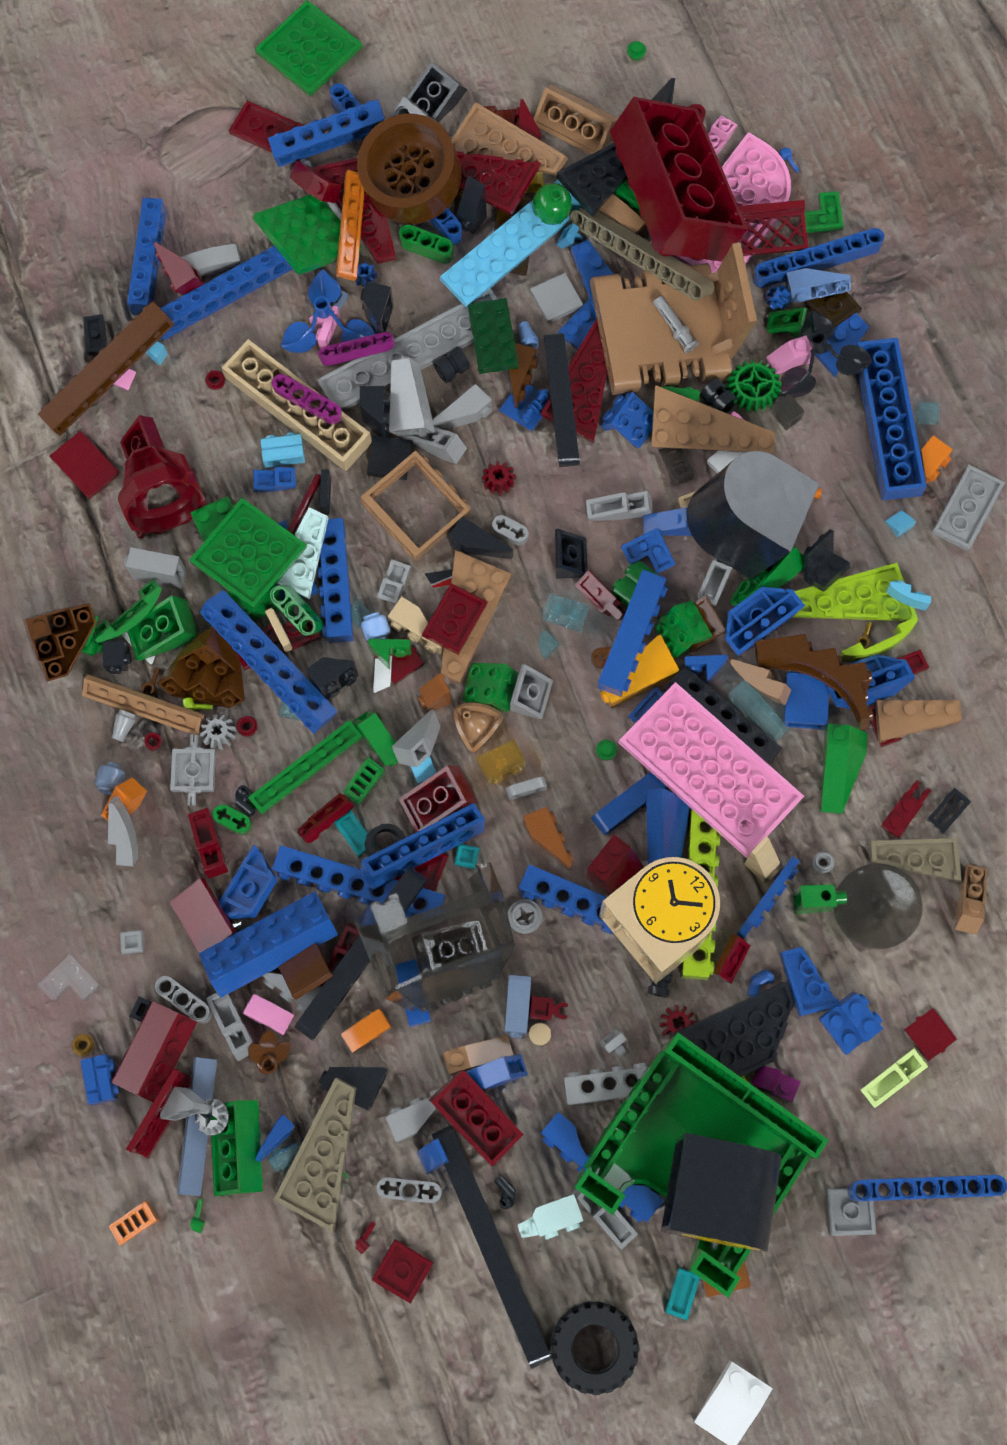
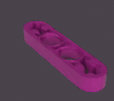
[318,332,395,366]
[272,374,342,424]

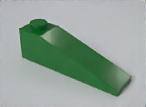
[729,546,804,607]
[820,724,868,814]

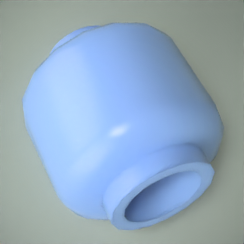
[361,612,391,641]

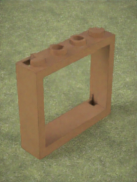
[360,450,471,562]

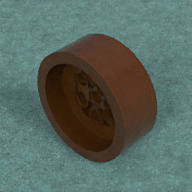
[357,113,462,224]

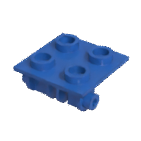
[499,385,550,431]

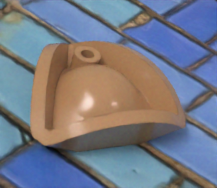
[453,703,503,752]

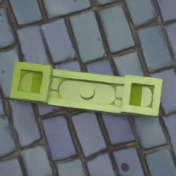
[840,617,918,662]

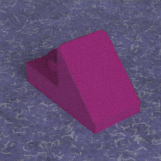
[751,1066,801,1103]

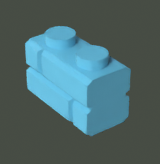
[261,432,306,468]

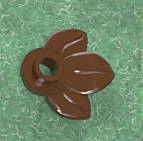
[248,1030,290,1074]

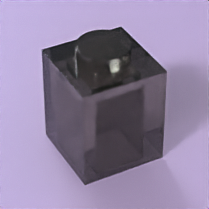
[771,393,805,430]

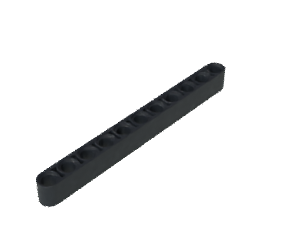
[431,1125,552,1369]

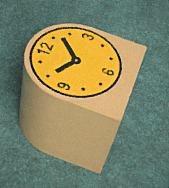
[599,857,720,984]

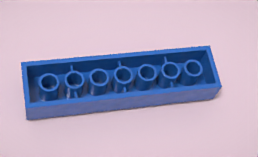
[857,338,927,501]

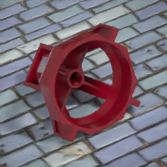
[118,415,206,539]

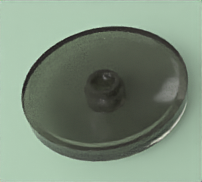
[834,864,923,949]

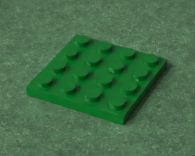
[255,0,363,97]
[253,195,362,275]
[189,498,307,610]

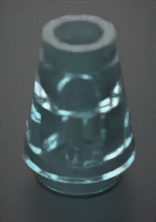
[267,1143,299,1173]

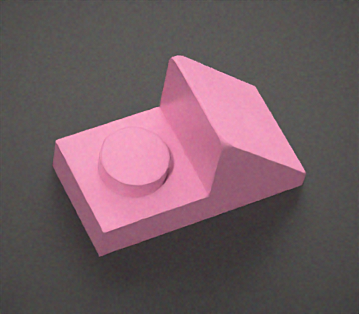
[309,306,340,348]

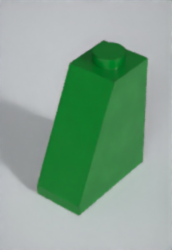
[351,710,398,767]

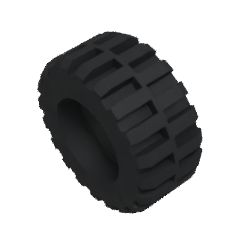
[550,1301,639,1395]

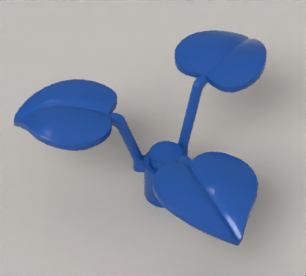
[281,270,374,353]

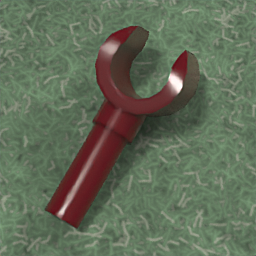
[355,1221,376,1254]

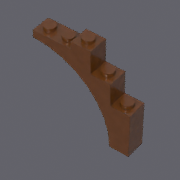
[755,634,873,730]

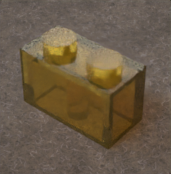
[476,739,526,785]

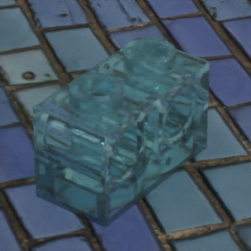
[543,593,589,633]

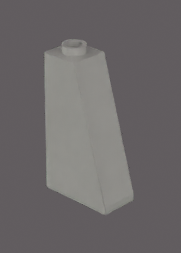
[389,356,435,437]

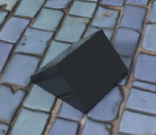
[555,529,588,579]

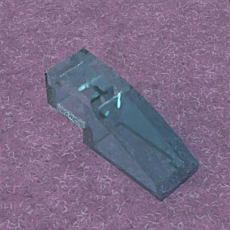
[729,679,788,742]

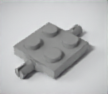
[170,734,216,806]

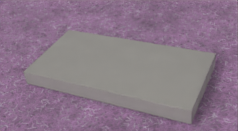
[932,464,1006,552]

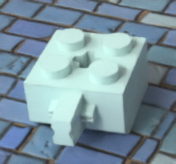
[518,1194,583,1240]

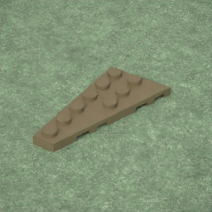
[274,1077,356,1232]

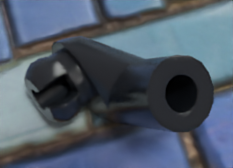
[235,785,257,817]
[494,1174,516,1209]

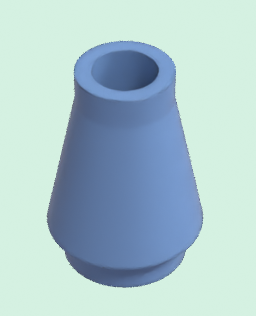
[518,321,539,349]

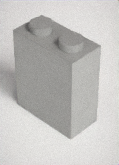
[124,547,187,590]

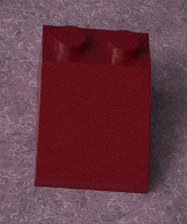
[399,765,478,832]

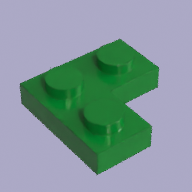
[804,191,844,233]

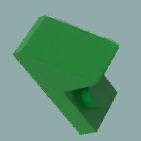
[766,307,806,338]
[368,639,412,670]

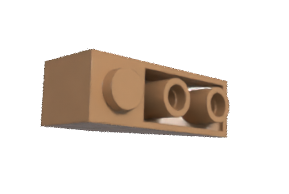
[955,864,987,935]

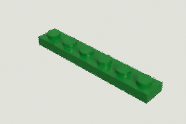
[248,720,363,815]

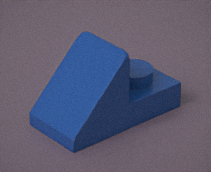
[683,655,727,685]

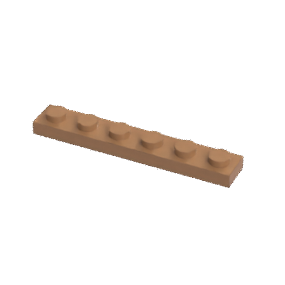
[82,675,204,735]

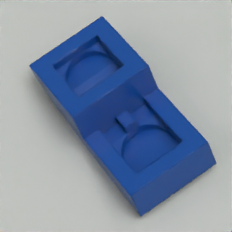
[253,467,296,492]

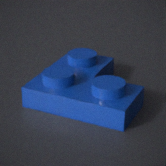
[621,527,676,574]

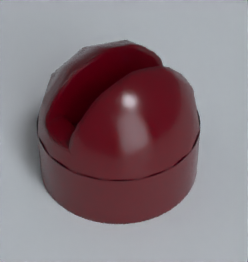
[144,733,161,751]

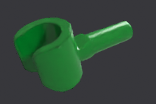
[190,1199,205,1233]

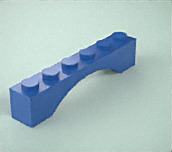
[541,1112,664,1223]

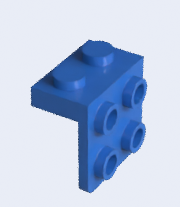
[600,392,654,448]

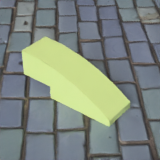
[861,1047,929,1108]

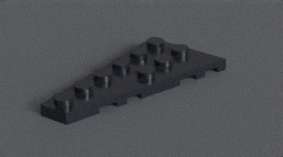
[556,143,628,217]

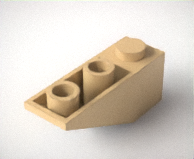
[388,597,442,655]

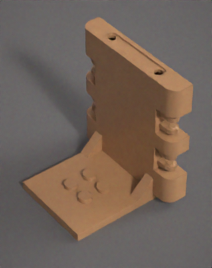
[590,243,757,395]

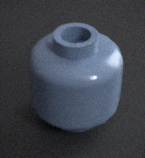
[94,762,125,795]

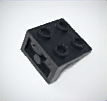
[804,529,850,592]

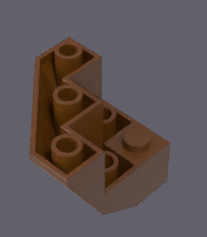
[22,603,96,682]
[157,627,245,708]

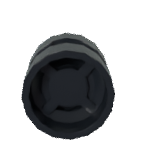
[433,346,470,384]
[700,378,738,413]

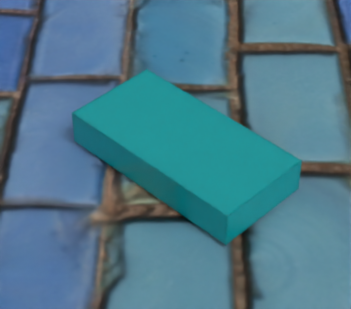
[334,811,376,858]
[665,1267,700,1320]

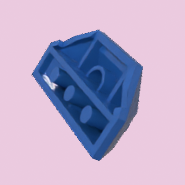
[725,587,805,656]
[827,654,915,709]

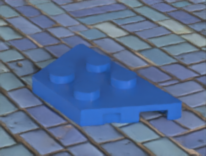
[219,845,278,919]

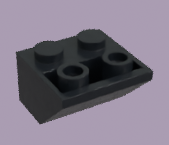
[360,386,391,437]
[306,657,359,699]

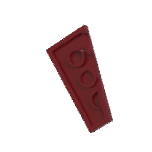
[236,620,321,671]

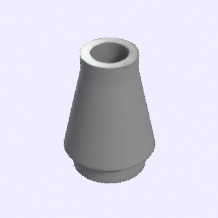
[111,709,136,742]

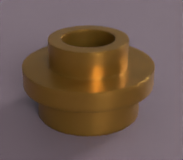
[72,1034,94,1056]

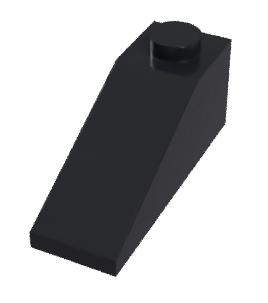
[457,176,487,234]
[448,516,513,559]

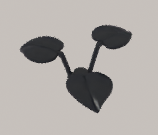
[781,310,872,397]

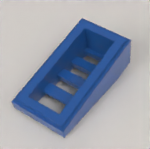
[256,1114,294,1162]

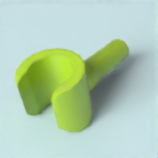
[183,698,213,711]

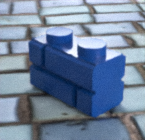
[80,1054,120,1106]

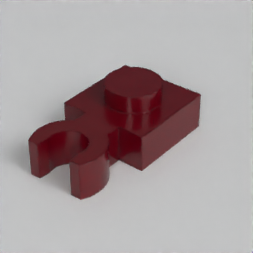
[528,996,568,1021]

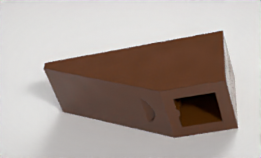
[508,343,539,408]

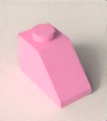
[766,336,812,374]

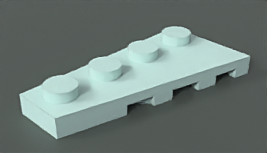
[277,508,329,599]

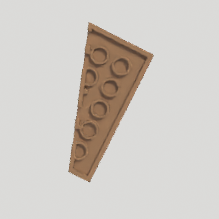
[451,102,568,175]
[651,385,775,454]

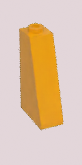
[600,635,680,708]

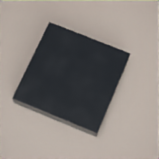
[367,436,413,480]

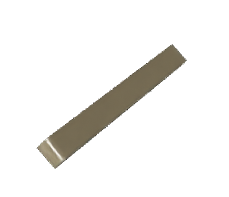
[570,208,714,301]

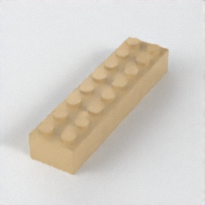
[222,339,372,472]

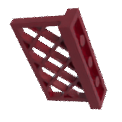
[738,200,809,256]
[126,1068,191,1159]

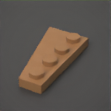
[875,700,962,743]

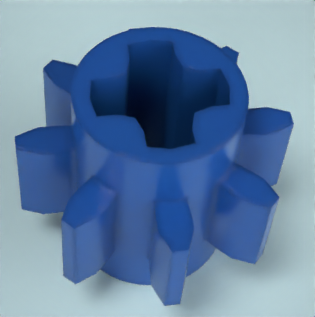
[356,262,378,289]
[766,284,791,311]

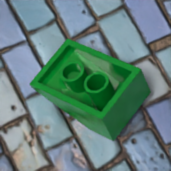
[127,596,199,661]

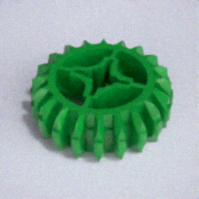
[727,359,782,414]

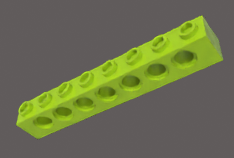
[681,808,720,980]

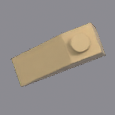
[744,836,780,882]

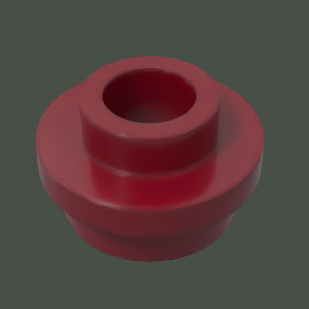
[205,370,226,390]
[236,716,258,737]

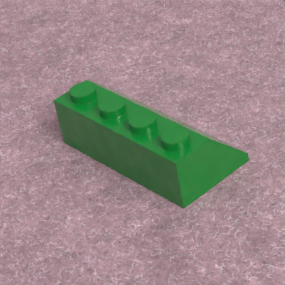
[210,1100,263,1197]

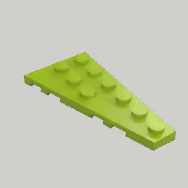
[793,563,918,621]

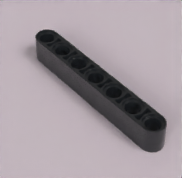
[544,333,580,468]

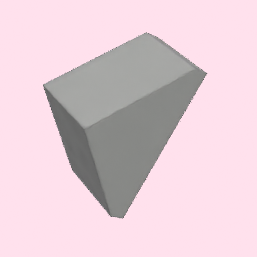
[160,1087,209,1121]

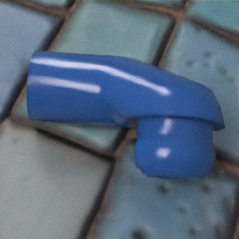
[747,970,775,997]

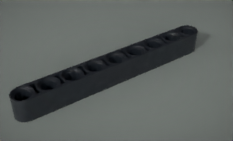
[294,867,428,1041]

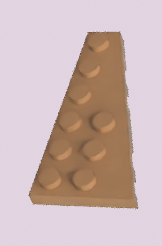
[441,550,511,684]

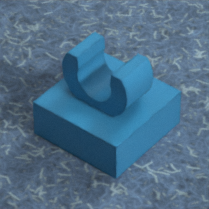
[556,223,583,249]

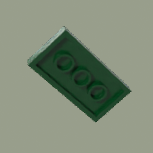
[468,298,519,374]

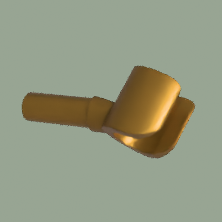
[856,622,872,649]

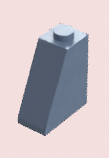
[505,975,531,1039]

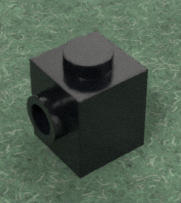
[103,641,132,674]

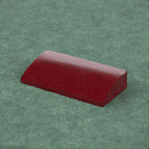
[428,1070,524,1167]

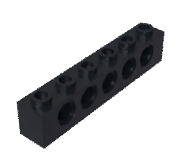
[664,666,782,764]

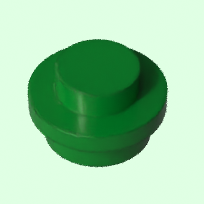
[627,41,646,61]
[596,739,617,761]

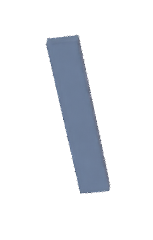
[177,1057,217,1196]

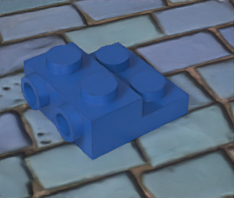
[818,992,883,1055]

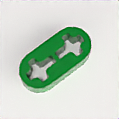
[213,804,252,835]

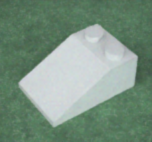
[694,1360,773,1445]

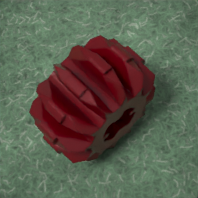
[482,460,516,496]
[659,1005,697,1040]

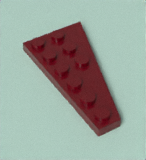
[415,151,541,215]
[315,158,396,264]
[541,318,607,443]

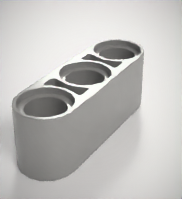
[155,976,213,1024]

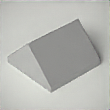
[510,664,553,719]

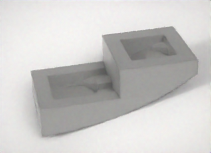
[377,559,412,604]

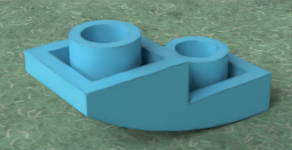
[886,580,931,611]

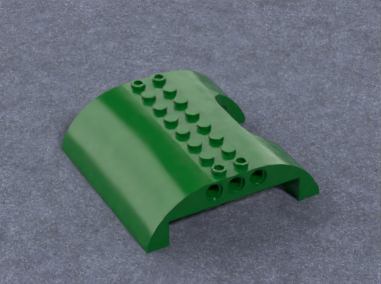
[574,1033,829,1298]

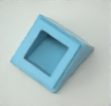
[885,510,916,538]

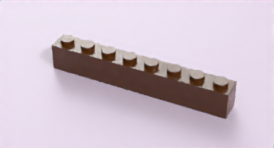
[38,301,175,436]

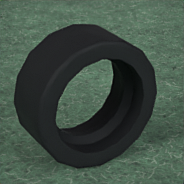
[364,823,406,857]

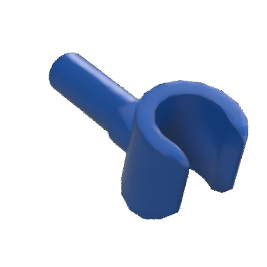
[778,148,800,173]

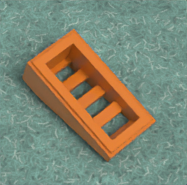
[109,1201,160,1246]

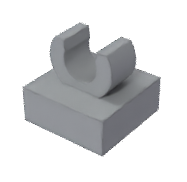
[599,1029,626,1057]

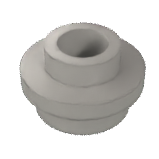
[812,852,834,873]

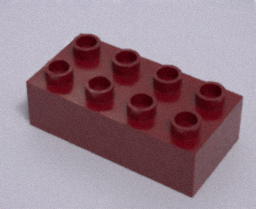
[610,96,748,262]

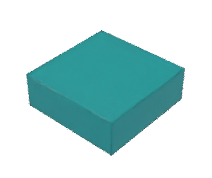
[454,844,480,870]

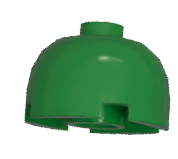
[532,183,572,225]

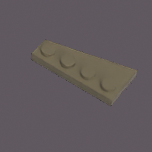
[870,838,961,882]

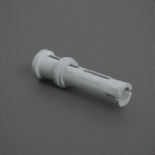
[652,296,699,354]

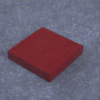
[372,1239,434,1304]

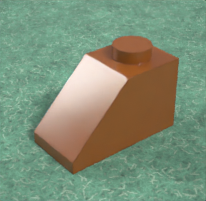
[417,673,451,712]

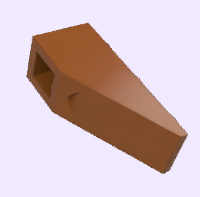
[523,807,574,870]

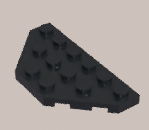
[670,982,795,1077]

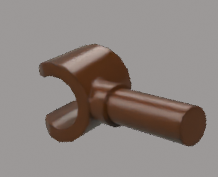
[142,667,161,695]

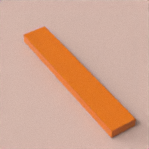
[336,170,365,281]

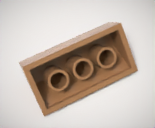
[533,85,618,155]

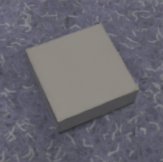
[120,930,144,955]

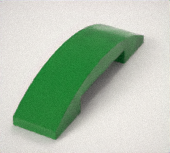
[93,578,162,643]

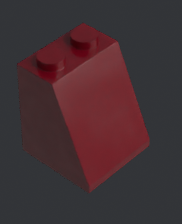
[586,834,644,896]

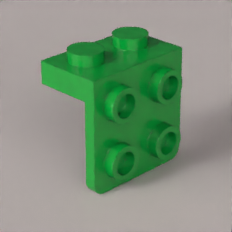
[654,600,712,659]
[462,663,518,712]

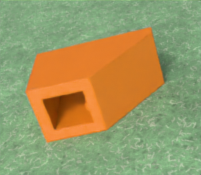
[920,435,953,484]
[101,778,147,821]

